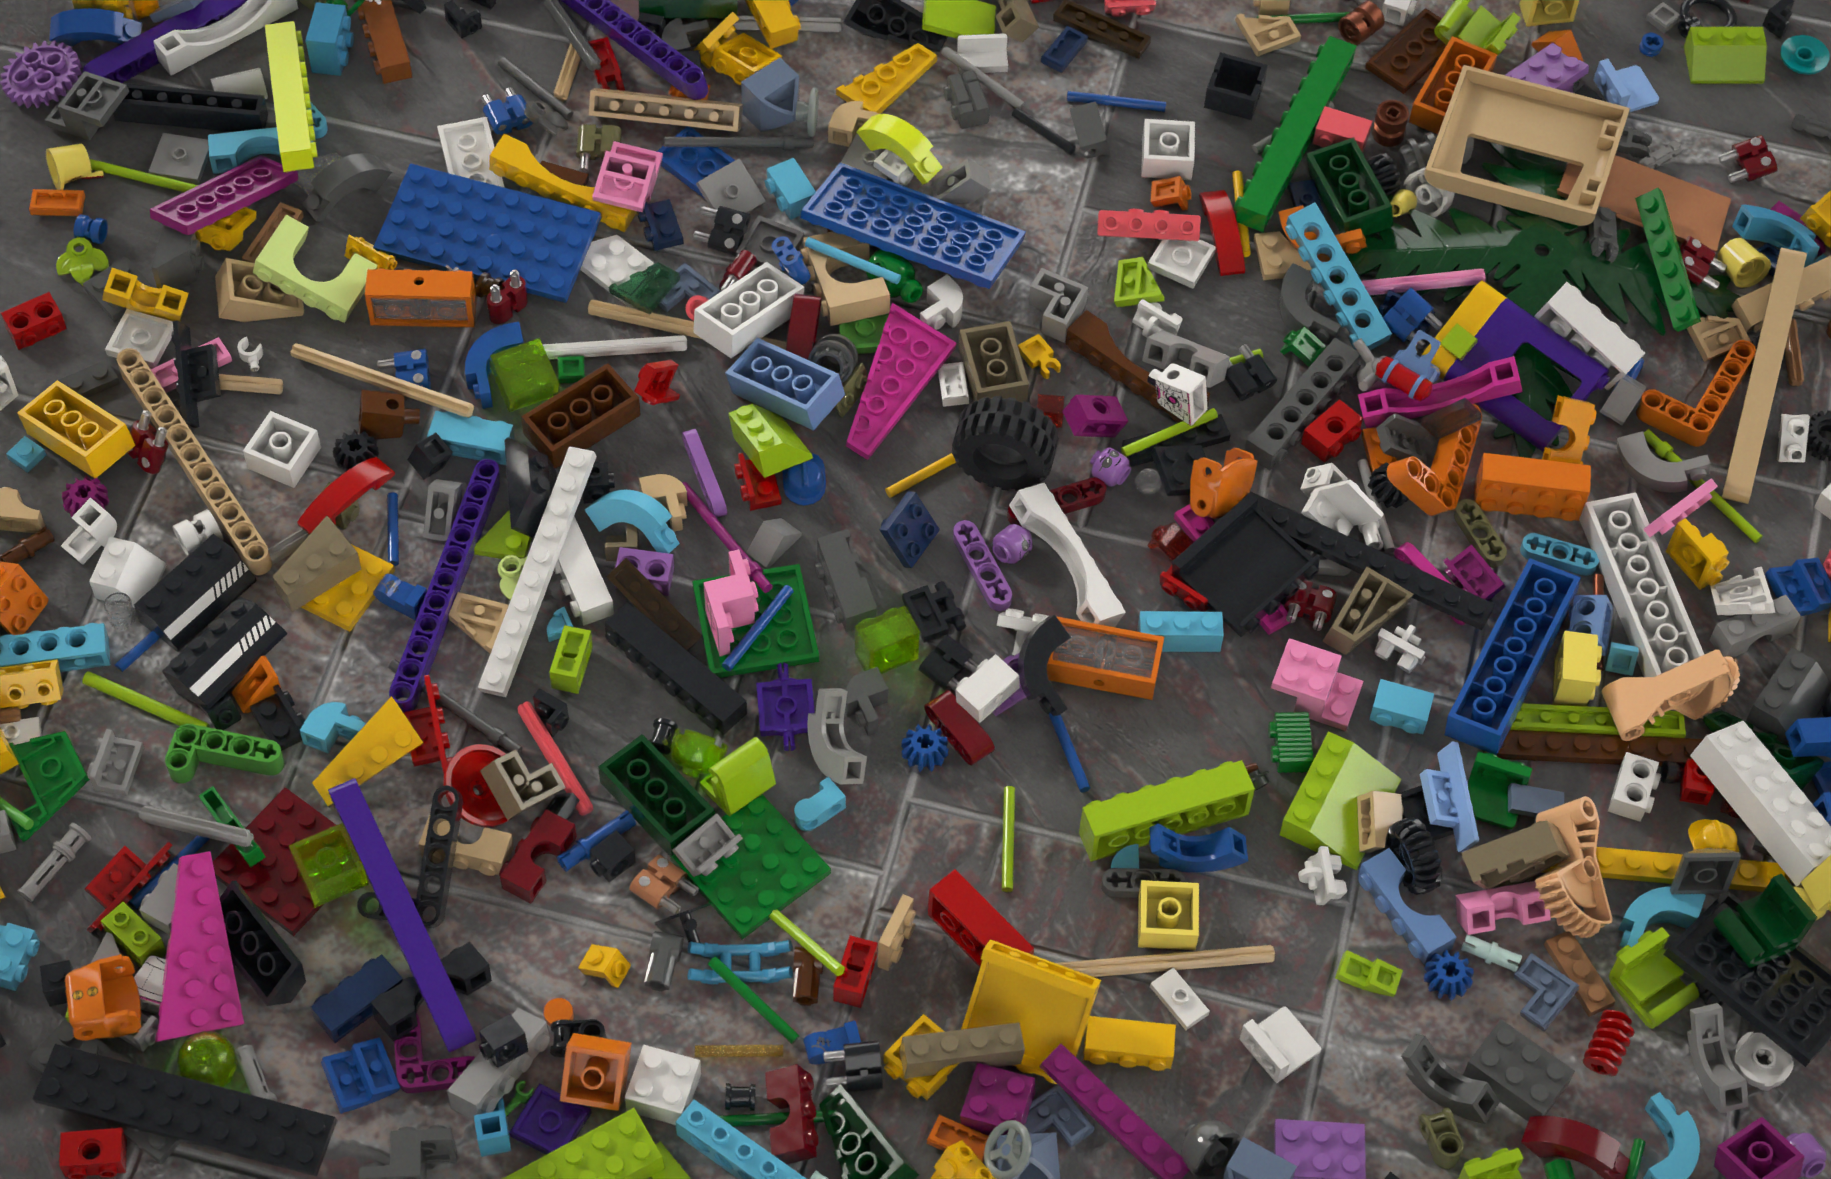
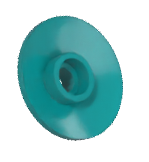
[1780,35,1830,75]

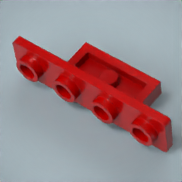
[403,675,452,774]
[84,841,173,933]

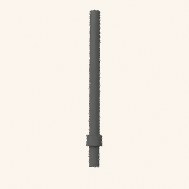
[663,135,814,150]
[389,659,523,755]

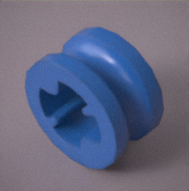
[1639,33,1664,57]

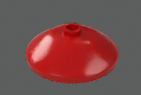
[444,744,512,828]

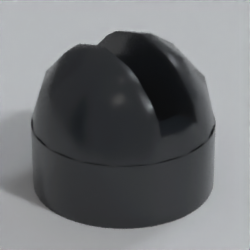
[1660,761,1683,784]

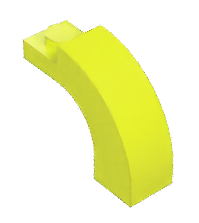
[856,114,943,184]

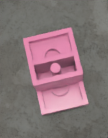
[592,141,663,212]
[704,549,759,656]
[1271,638,1364,731]

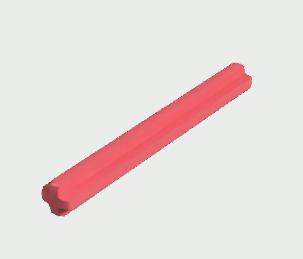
[517,701,593,816]

